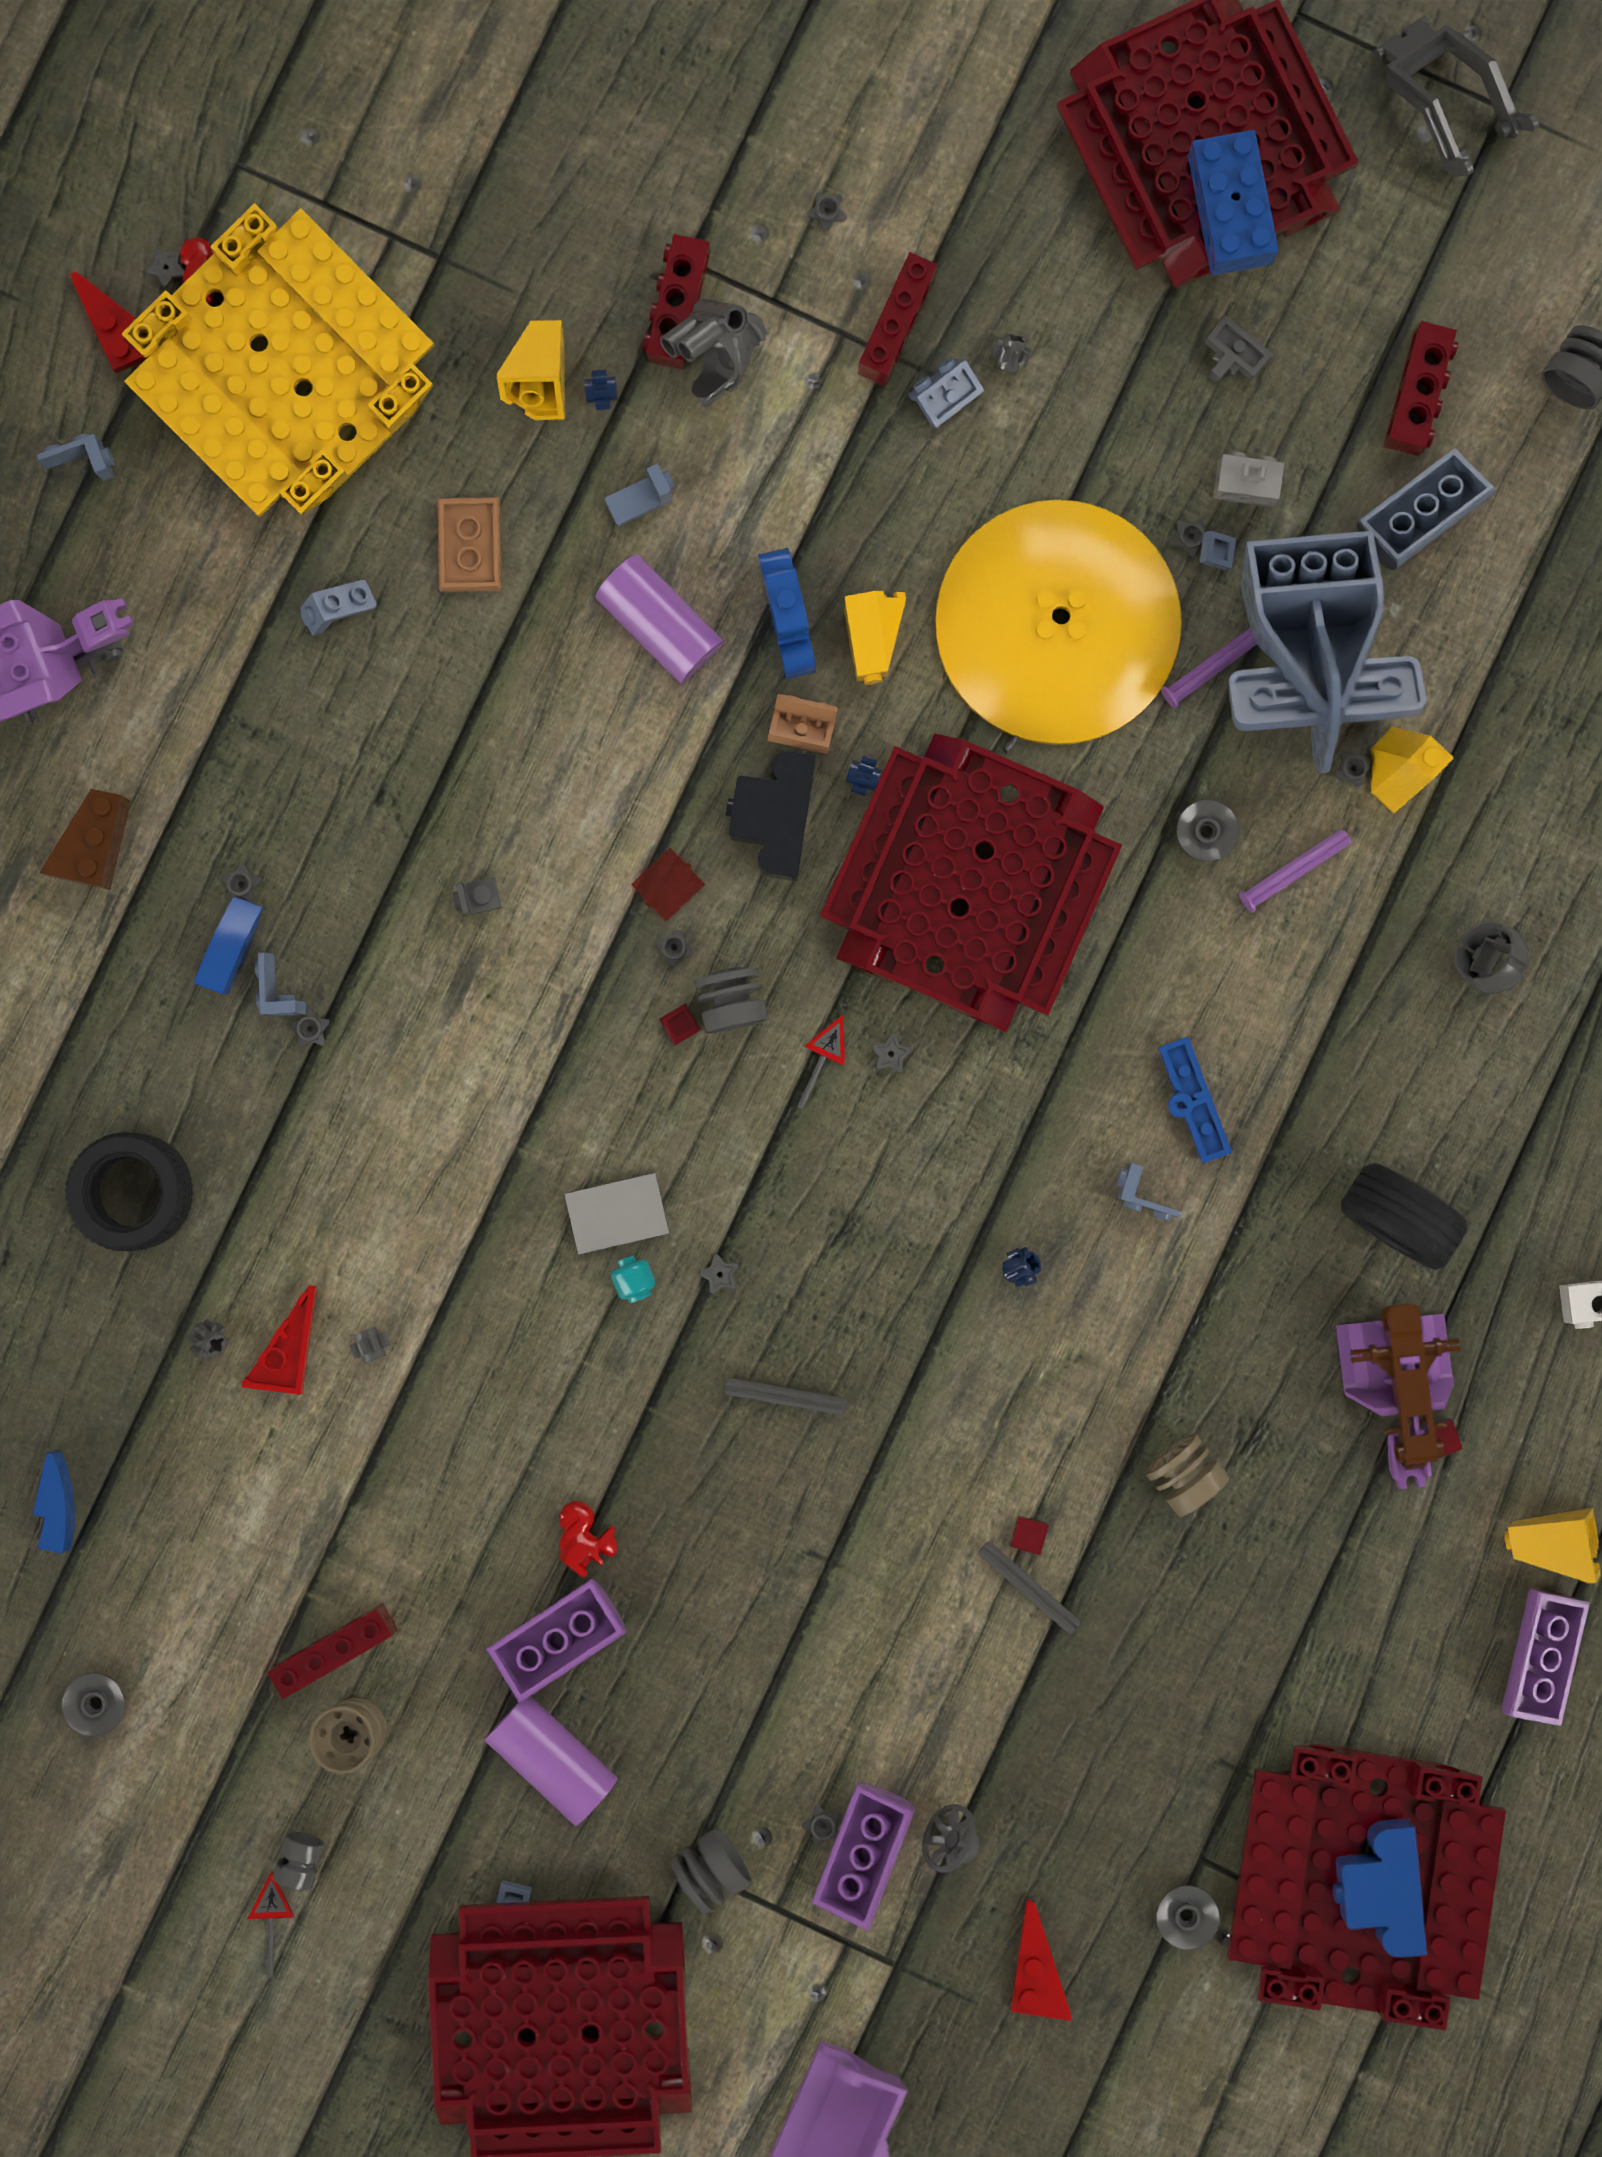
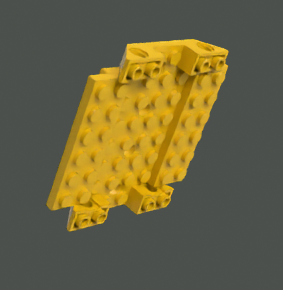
[121,203,434,518]

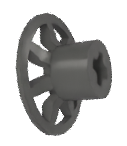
[922,1804,979,1873]

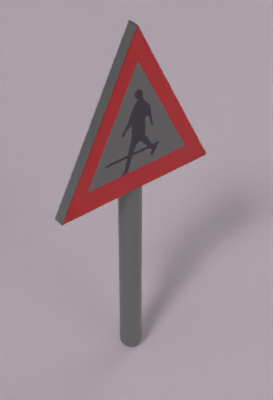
[798,1015,845,1110]
[247,1870,295,1979]

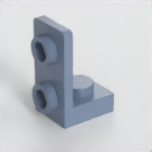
[255,952,306,1016]

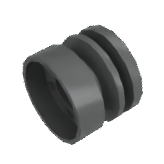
[1541,325,1602,410]
[695,967,769,1034]
[670,1827,752,1915]

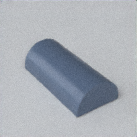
[1357,448,1496,570]

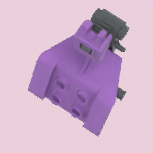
[0,599,135,725]

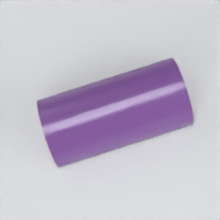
[596,554,725,686]
[486,1579,626,1703]
[1501,1587,1590,1726]
[484,1696,618,1826]
[812,1783,916,1931]

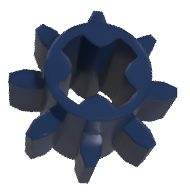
[584,369,618,410]
[846,755,882,796]
[1002,1247,1041,1287]

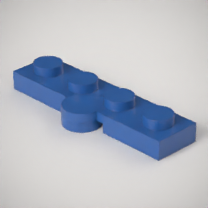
[1158,1037,1232,1164]

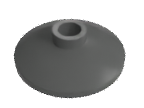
[1176,800,1239,862]
[62,1673,126,1737]
[1156,1885,1219,1950]

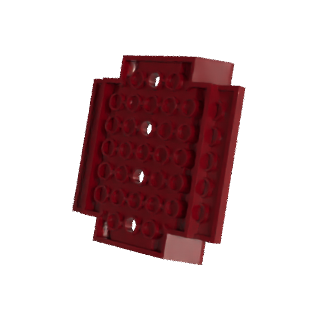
[1056,0,1359,289]
[820,733,1122,1033]
[1227,1744,1506,2031]
[428,1896,692,2157]

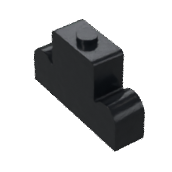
[726,751,816,881]

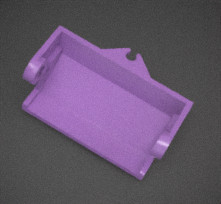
[769,2041,907,2157]

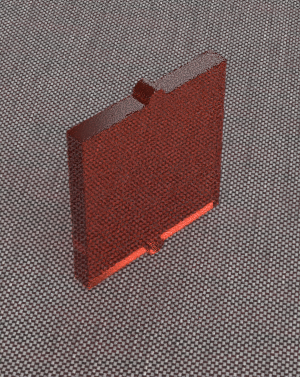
[631,848,705,921]

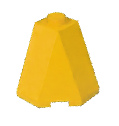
[497,320,565,420]
[844,591,906,685]
[1370,727,1454,814]
[1504,1508,1600,1583]

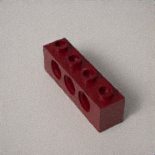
[642,234,711,370]
[858,252,938,387]
[1383,320,1458,456]
[267,1603,398,1700]

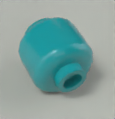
[611,1255,656,1303]

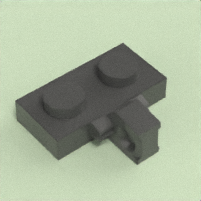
[1204,315,1273,384]

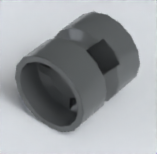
[273,1832,325,1890]

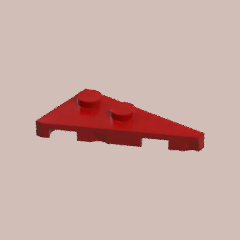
[69,271,149,374]
[241,1285,317,1395]
[1010,1898,1072,2021]

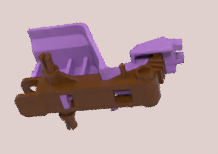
[1335,1304,1461,1489]

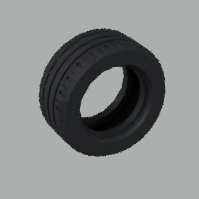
[65,1132,193,1251]
[1341,1163,1468,1270]

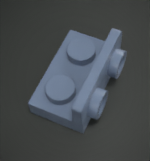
[908,357,985,428]

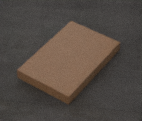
[438,497,502,592]

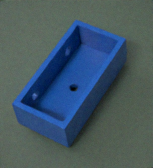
[1188,130,1279,276]

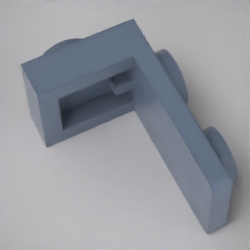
[36,434,115,481]
[605,463,675,526]
[300,580,377,636]
[1116,1163,1182,1221]

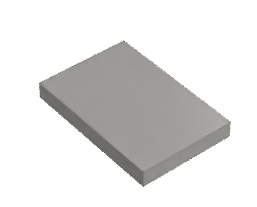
[564,1173,669,1255]

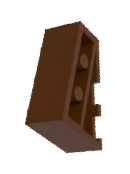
[40,789,131,890]

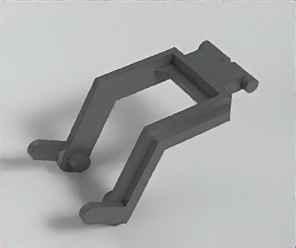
[1373,16,1539,176]

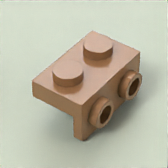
[767,694,838,755]

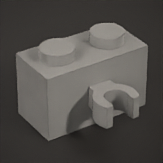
[1213,452,1284,507]

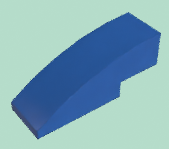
[194,896,264,994]
[33,1450,75,1554]

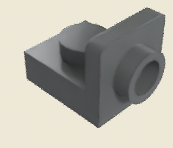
[453,877,502,917]

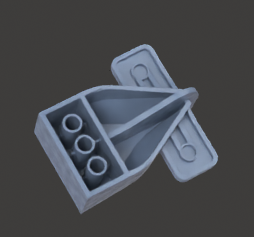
[1228,531,1426,774]

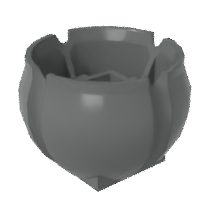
[1454,921,1530,994]

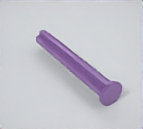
[1161,627,1257,709]
[1239,829,1351,913]

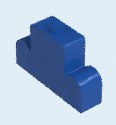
[758,548,816,679]
[1333,1819,1427,1957]

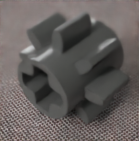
[991,333,1032,372]
[187,1318,229,1360]
[349,1326,390,1364]

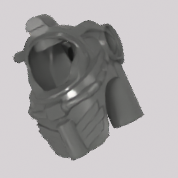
[660,299,768,408]

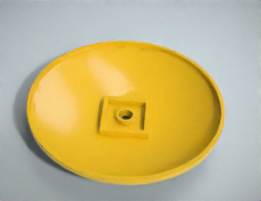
[935,500,1181,745]

